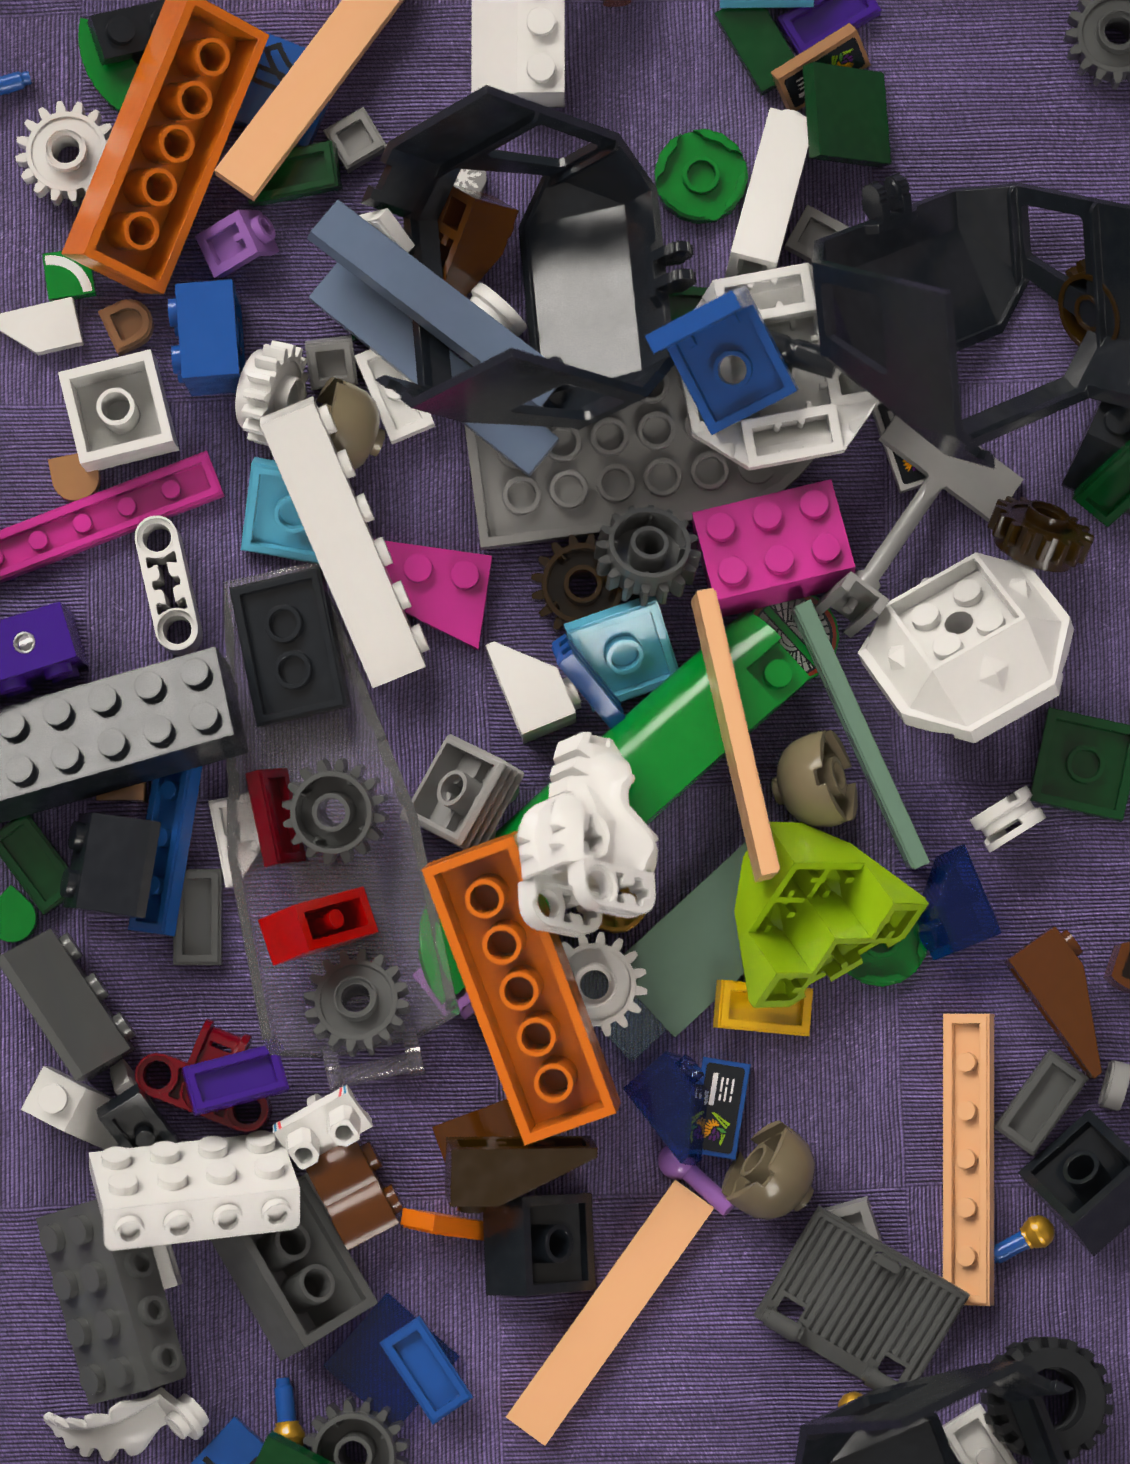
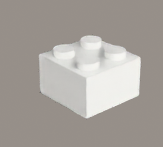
[58,349,179,472]

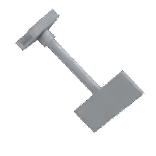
[814,415,1024,638]

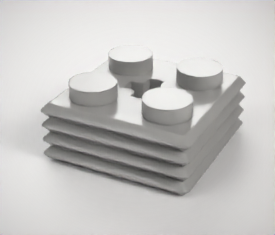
[404,734,524,850]

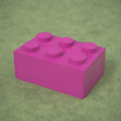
[692,479,855,617]

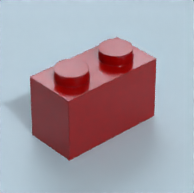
[258,886,379,966]

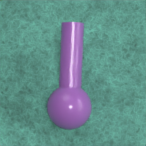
[658,1142,734,1217]

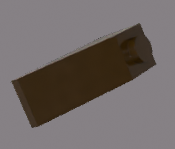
[445,1136,598,1214]

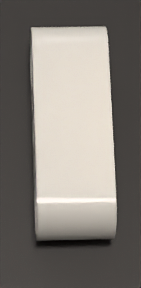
[135,516,203,656]

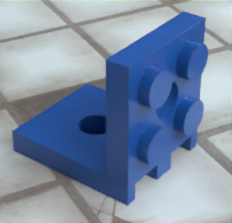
[645,286,799,436]

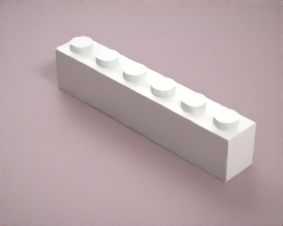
[260,396,430,688]

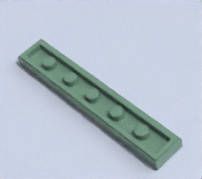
[790,599,930,869]

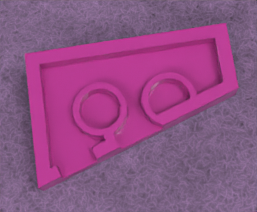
[374,539,493,651]

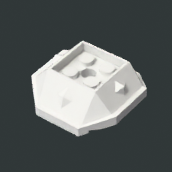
[680,263,880,471]
[858,552,1074,743]

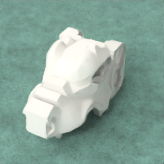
[517,732,658,937]

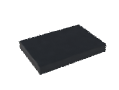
[229,566,351,728]

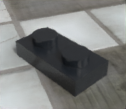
[87,0,165,66]
[96,1083,182,1148]

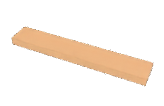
[215,0,404,201]
[691,588,780,882]
[943,1014,994,1306]
[506,1180,714,1446]

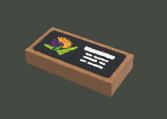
[771,23,871,111]

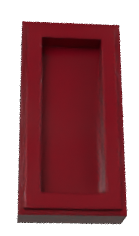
[245,768,306,867]

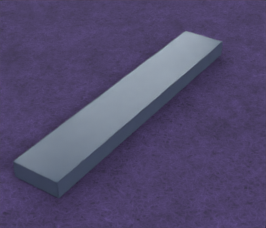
[307,199,556,407]
[309,262,559,477]

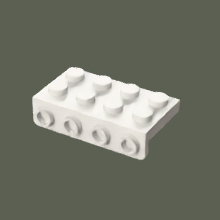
[89,1130,300,1251]

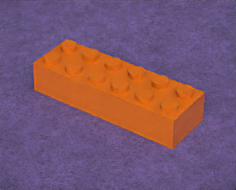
[61,0,269,294]
[421,830,621,1146]

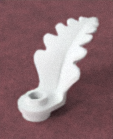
[43,1387,209,1461]

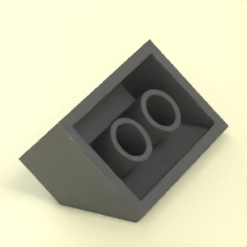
[0,928,136,1082]
[210,1177,378,1361]

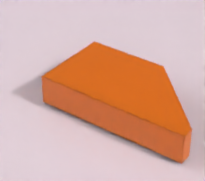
[400,1208,484,1241]

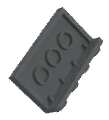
[36,1199,187,1405]

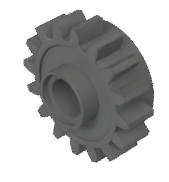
[1063,0,1130,89]
[594,505,701,606]
[282,758,390,864]
[303,949,411,1057]
[303,1396,411,1464]

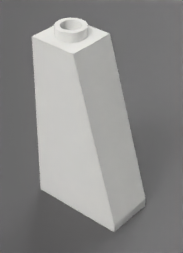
[725,107,809,278]

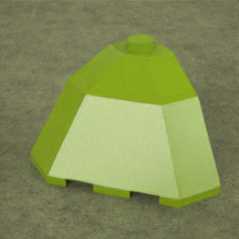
[734,822,929,1008]

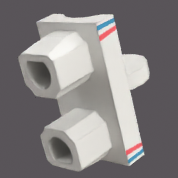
[273,1085,373,1170]

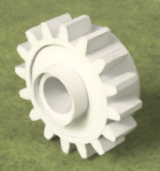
[15,101,112,207]
[235,340,309,446]
[562,932,647,1037]

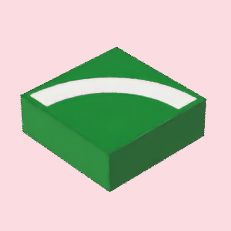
[42,251,97,302]

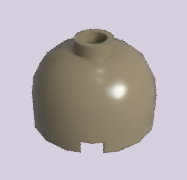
[316,377,385,470]
[771,730,858,828]
[722,1120,815,1220]

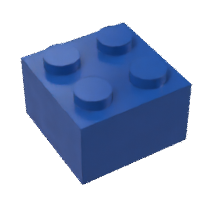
[168,279,246,396]

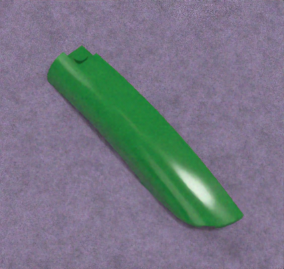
[422,611,811,1005]

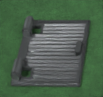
[753,1205,970,1390]

